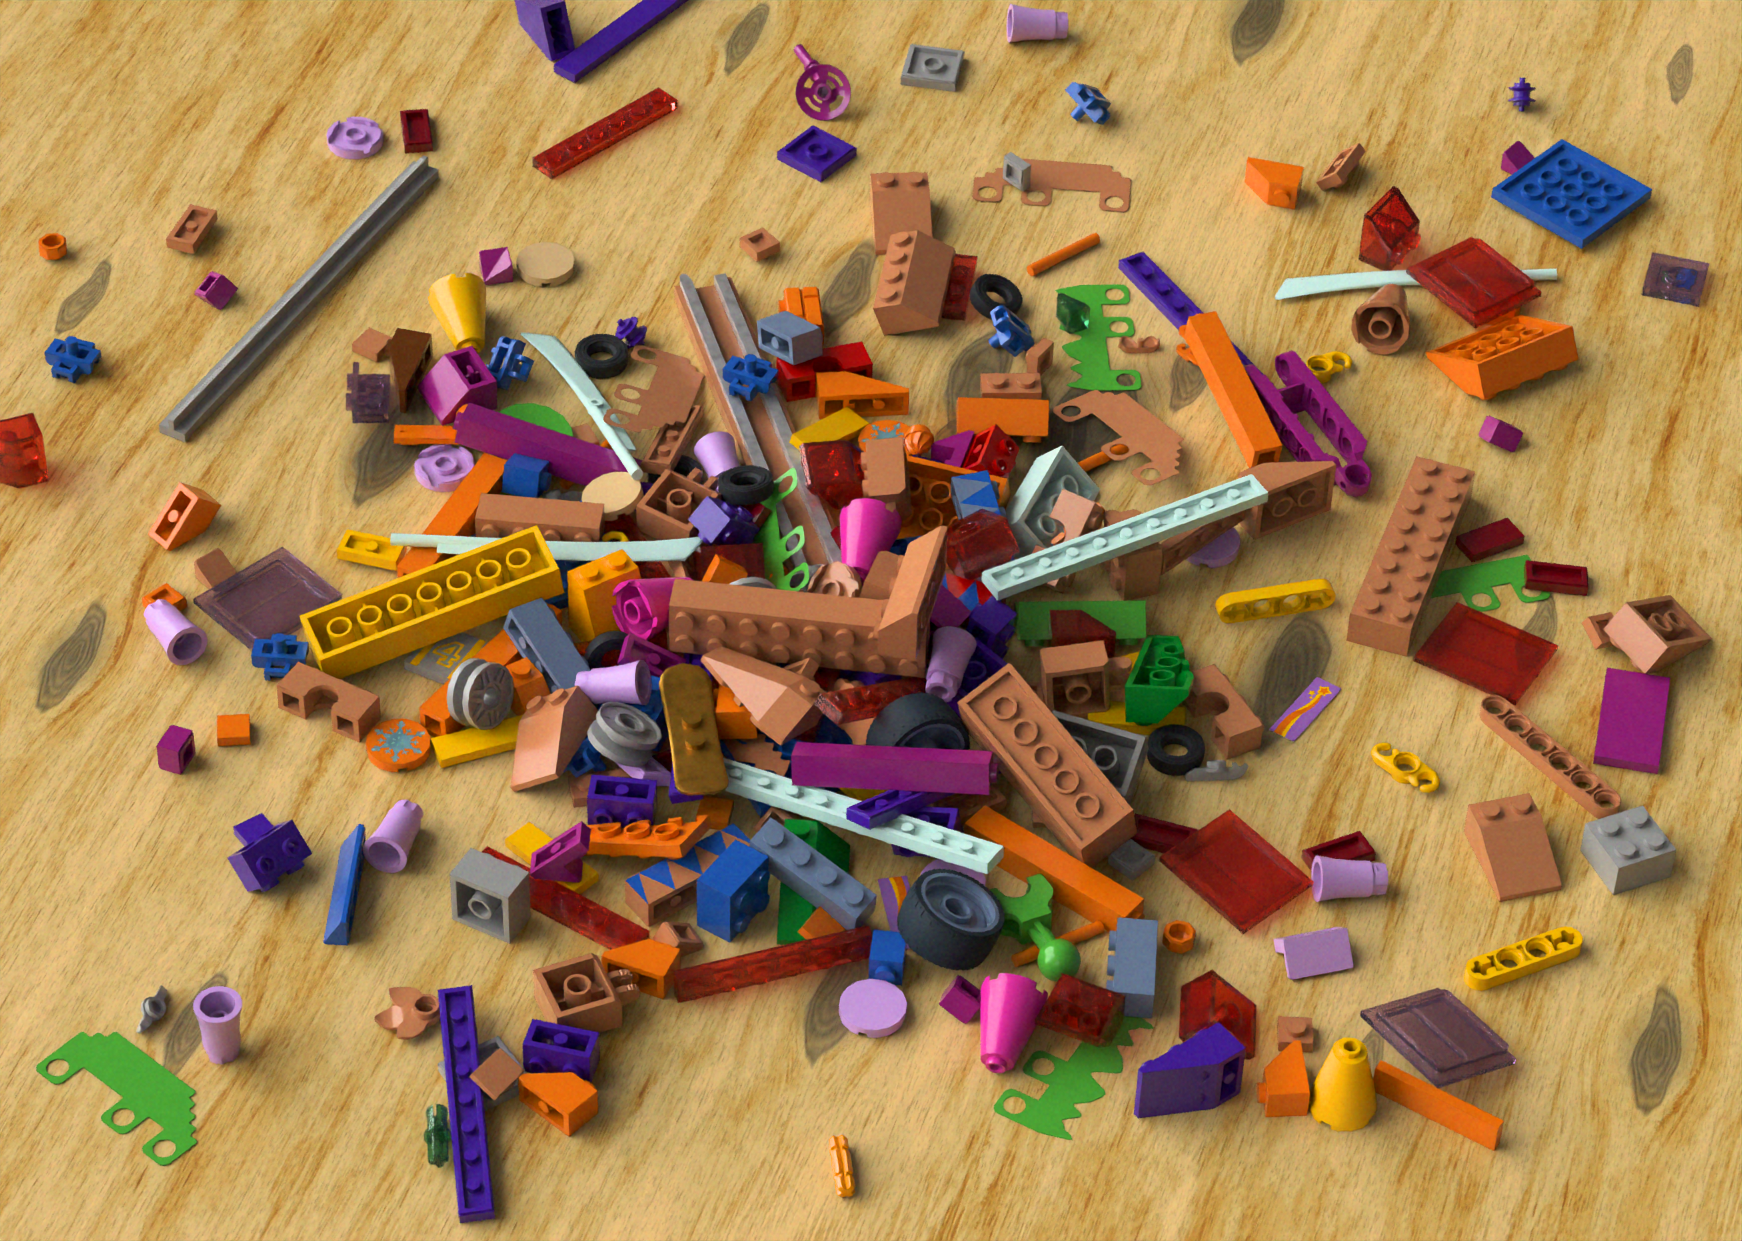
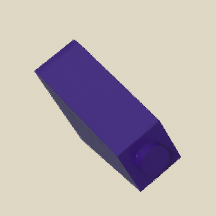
[515,0,575,61]

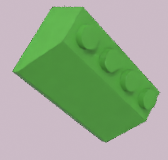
[1014,600,1146,646]

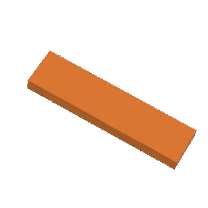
[1373,1060,1504,1151]

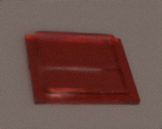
[1406,237,1541,329]
[1413,602,1558,705]
[1159,809,1314,934]

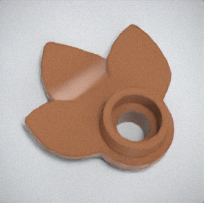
[374,987,440,1039]

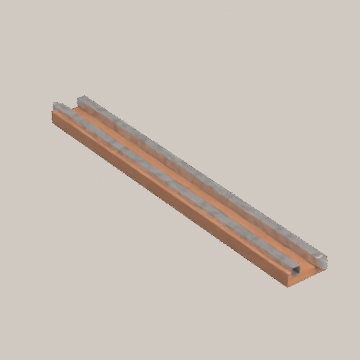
[674,273,842,592]

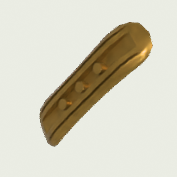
[659,663,729,795]

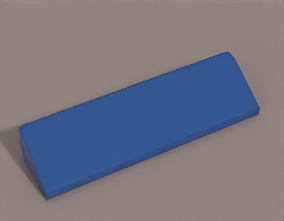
[323,824,366,946]

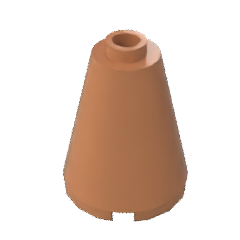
[1351,284,1410,355]

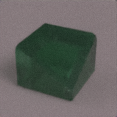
[1056,293,1090,334]

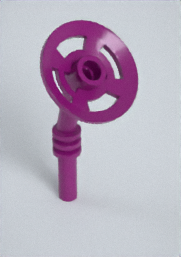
[794,44,851,120]

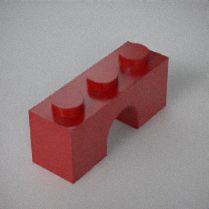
[776,341,873,402]

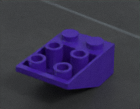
[1134,1022,1246,1119]

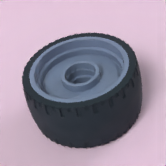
[866,692,970,750]
[897,869,1005,971]

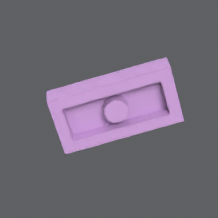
[1273,927,1353,980]

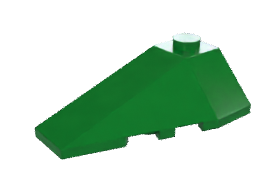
[1125,635,1194,726]
[777,819,850,946]

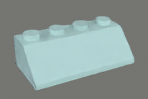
[1005,446,1100,558]

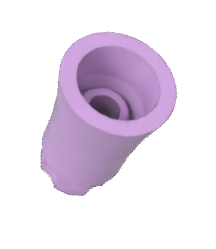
[1007,4,1068,43]
[694,431,745,493]
[144,599,207,665]
[925,626,977,702]
[575,660,652,705]
[363,800,424,873]
[1311,855,1388,902]
[193,986,242,1065]

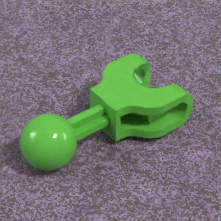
[989,873,1081,982]

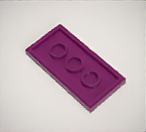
[1593,667,1670,774]

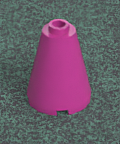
[840,498,902,587]
[612,577,694,641]
[980,973,1049,1073]

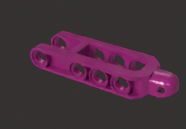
[1244,350,1372,497]

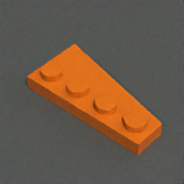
[584,815,712,860]

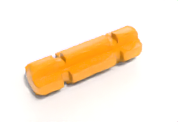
[829,1135,855,1197]

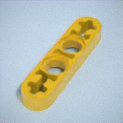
[1215,579,1336,624]
[1464,926,1583,991]

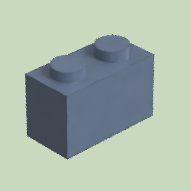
[757,311,823,365]

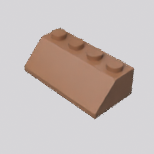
[873,230,956,335]
[873,526,948,661]

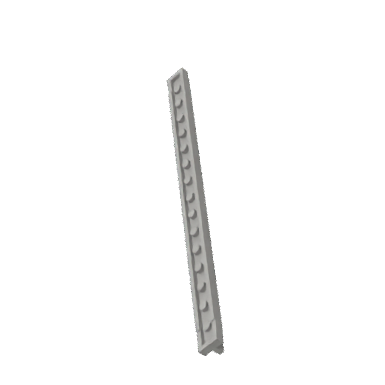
[159,155,439,442]

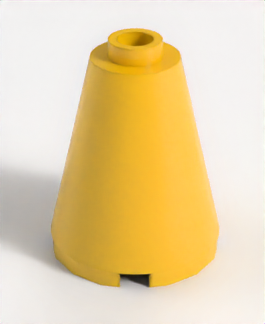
[428,273,487,354]
[1308,1037,1377,1132]

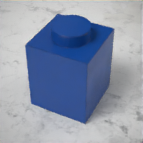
[501,453,552,498]
[868,930,907,986]

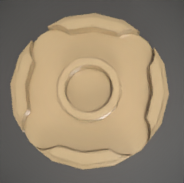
[516,242,575,286]
[582,472,644,521]

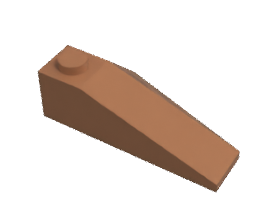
[700,646,830,745]

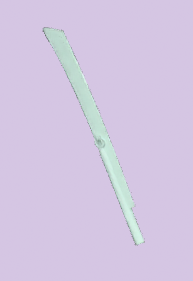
[1275,267,1557,300]
[520,332,643,480]
[390,533,703,561]

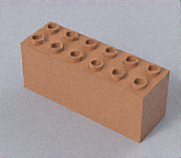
[957,663,1137,868]

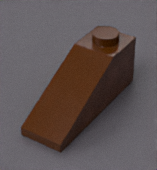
[385,328,433,413]

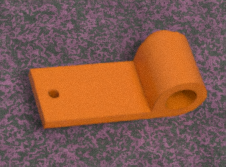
[394,404,477,445]

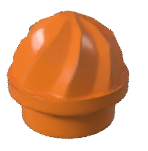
[904,424,934,456]

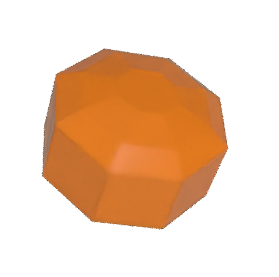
[39,233,67,260]
[1162,920,1196,954]

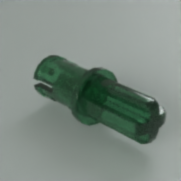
[424,1104,451,1168]

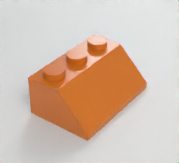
[956,397,1049,443]

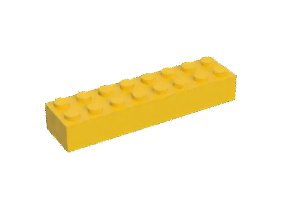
[299,525,564,679]

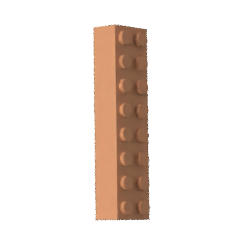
[1346,456,1475,657]
[669,579,930,678]

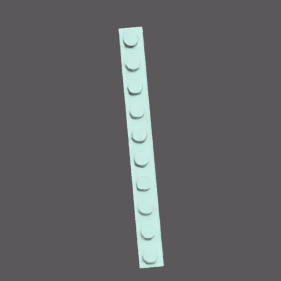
[982,474,1268,601]
[723,758,1004,874]

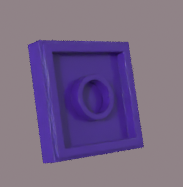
[777,125,857,182]

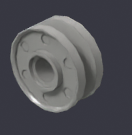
[446,658,514,730]
[587,702,662,767]

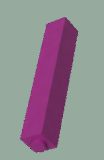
[453,402,642,486]
[791,742,999,795]

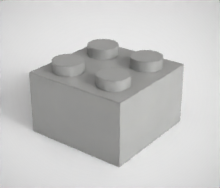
[1580,805,1676,895]
[450,848,531,944]

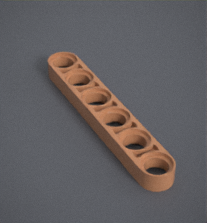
[1479,695,1621,819]

